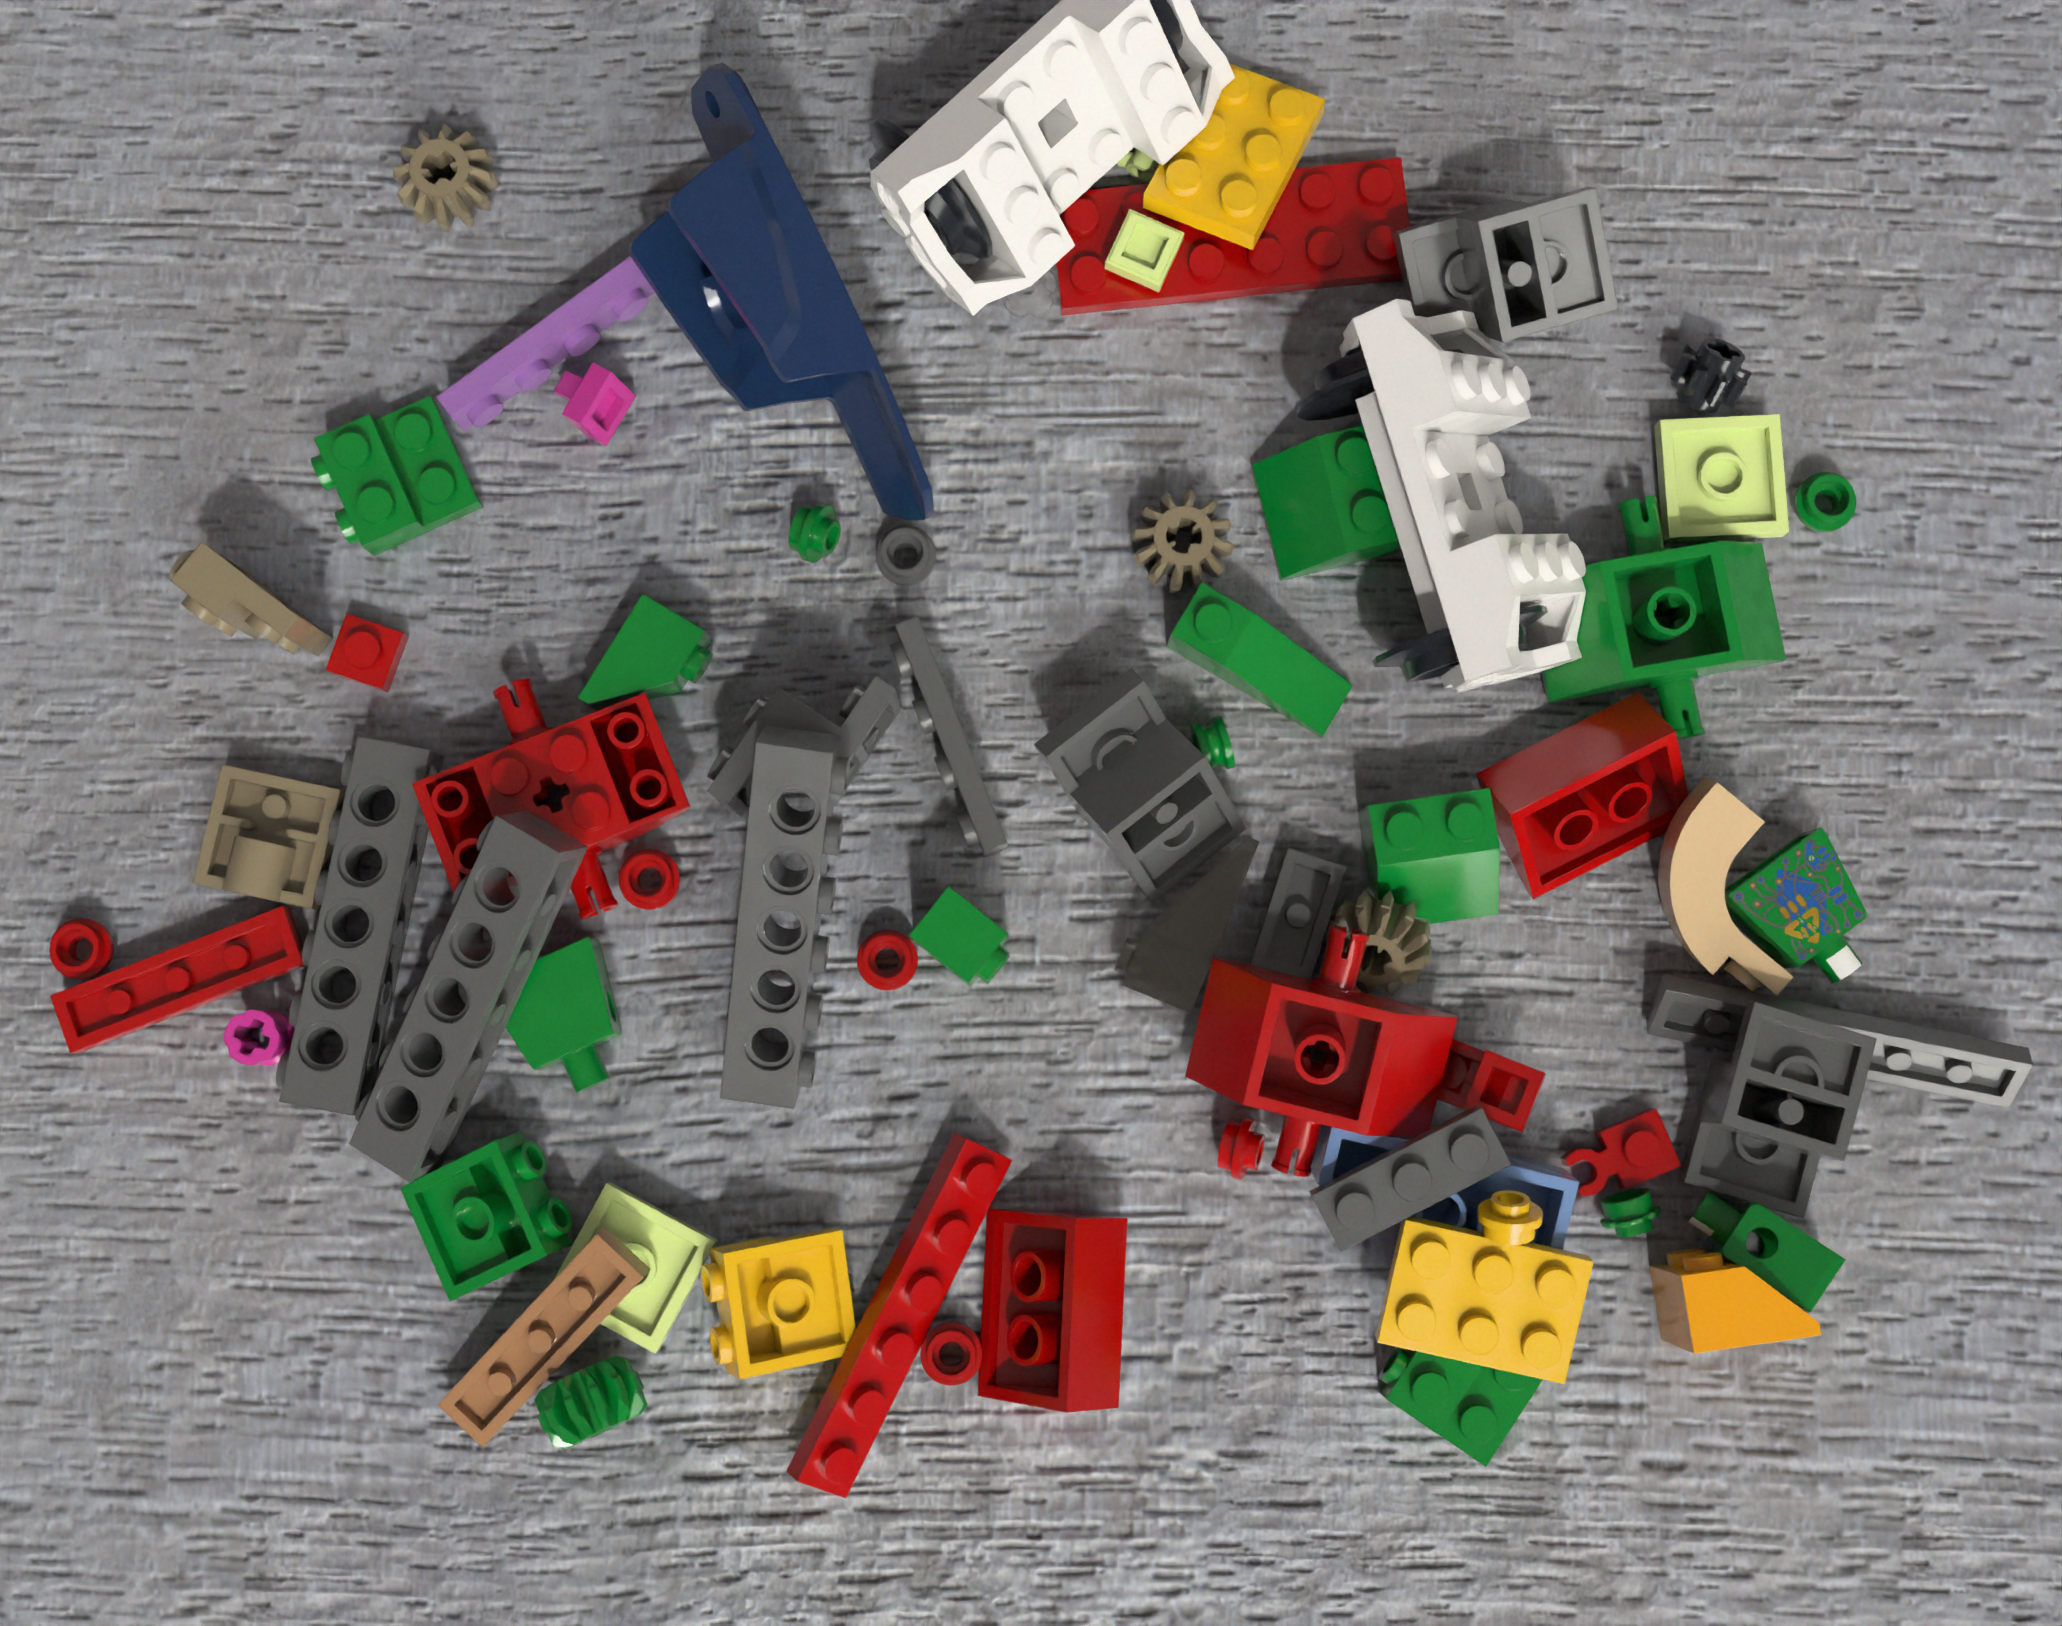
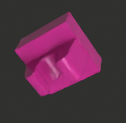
[553,363,636,446]

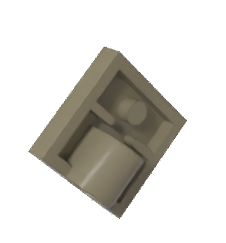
[192,764,346,910]

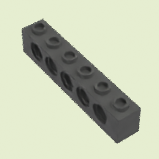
[720,725,850,1109]
[276,736,444,1116]
[349,810,588,1182]

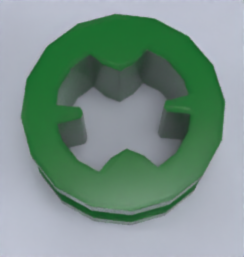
[1190,716,1235,770]

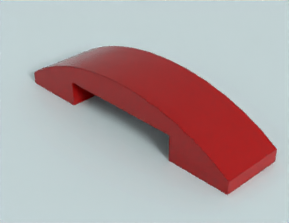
[1307,1039,1546,1133]

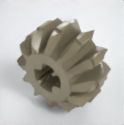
[393,123,498,232]
[1131,490,1234,594]
[1326,890,1433,996]

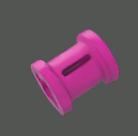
[223,1009,295,1066]

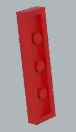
[50,906,305,1053]

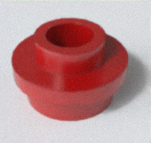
[619,849,681,910]
[49,918,114,980]
[857,929,918,991]
[1217,1117,1265,1180]
[920,1322,983,1386]

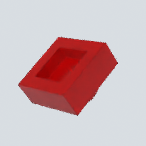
[326,614,409,693]

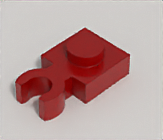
[1560,1108,1681,1196]

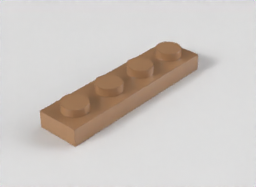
[438,1226,650,1447]

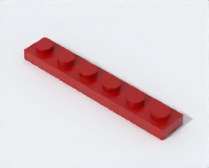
[786,1132,1012,1499]

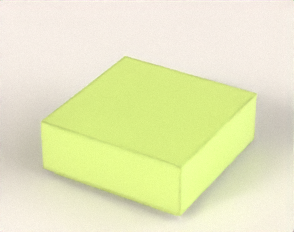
[1104,209,1184,292]

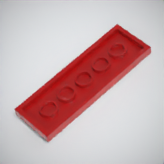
[1055,157,1410,316]

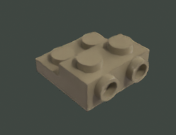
[169,542,333,657]

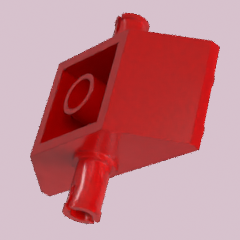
[412,678,691,920]
[1185,925,1458,1177]

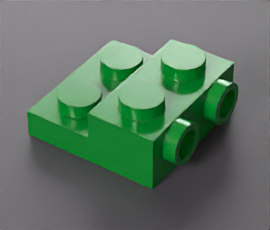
[311,395,483,556]
[400,1131,572,1302]
[1379,1348,1543,1467]

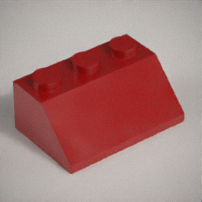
[1476,692,1689,899]
[978,1209,1128,1413]

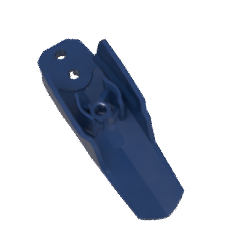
[628,62,934,521]

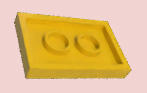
[1143,63,1326,250]
[1375,1216,1594,1384]

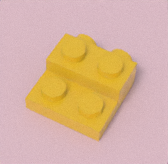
[701,1228,856,1379]

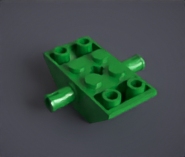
[1541,496,1786,740]

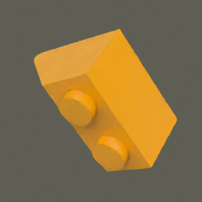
[1649,1248,1821,1354]

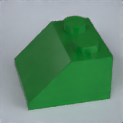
[1251,425,1401,581]
[1358,788,1500,924]

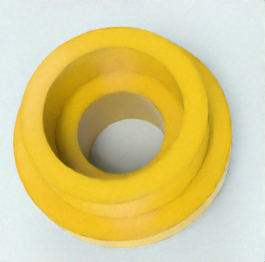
[1477,1190,1543,1245]

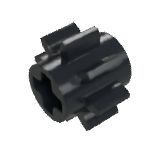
[1670,338,1751,413]

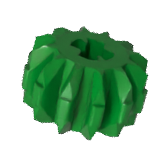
[534,1356,647,1449]

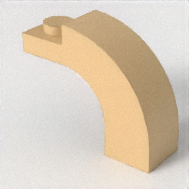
[1658,777,1793,995]

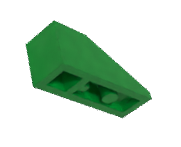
[1167,583,1353,738]

